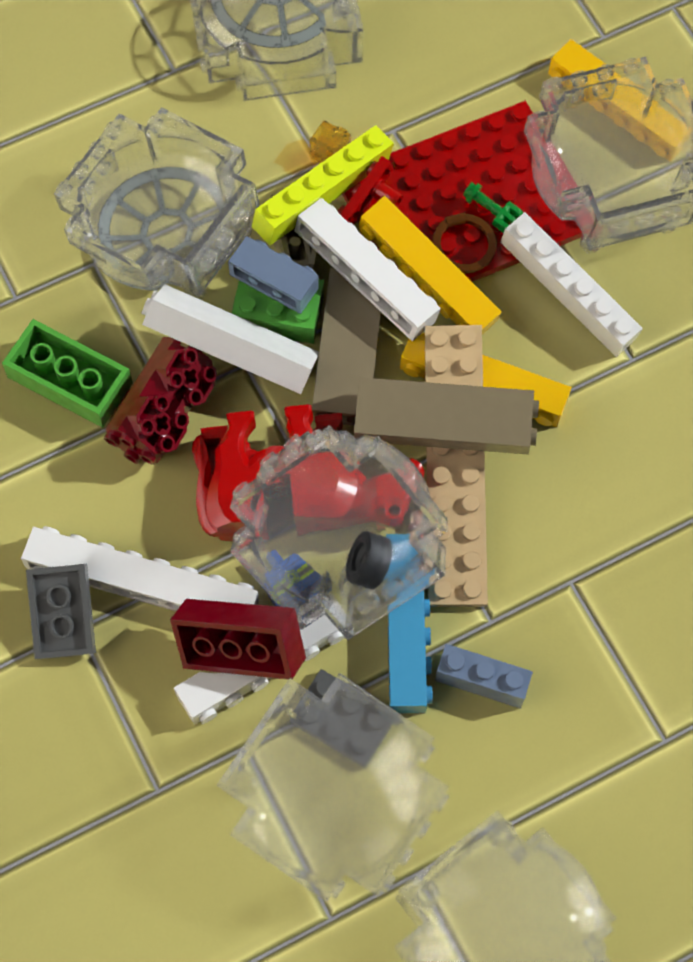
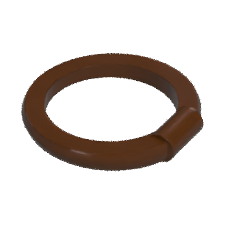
[432,212,497,273]

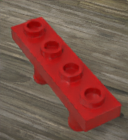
[338,156,403,236]

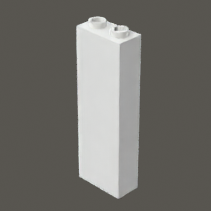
[142,284,319,394]

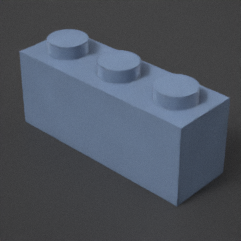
[228,236,319,314]
[435,644,533,709]

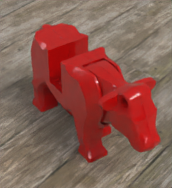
[192,404,425,542]

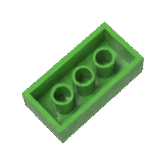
[2,319,133,428]

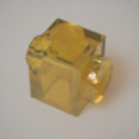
[310,120,351,164]

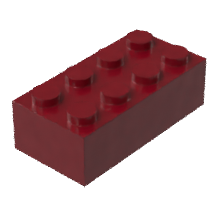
[170,599,306,680]

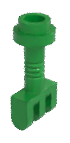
[463,182,523,233]

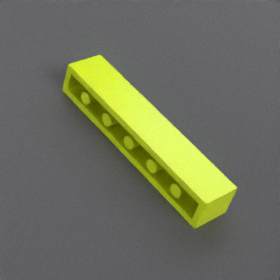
[251,125,394,246]

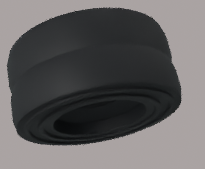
[346,531,392,589]

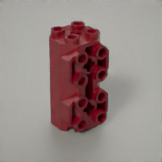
[104,337,217,465]

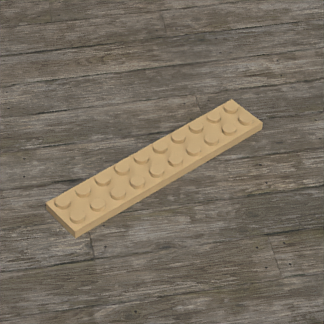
[425,325,488,607]

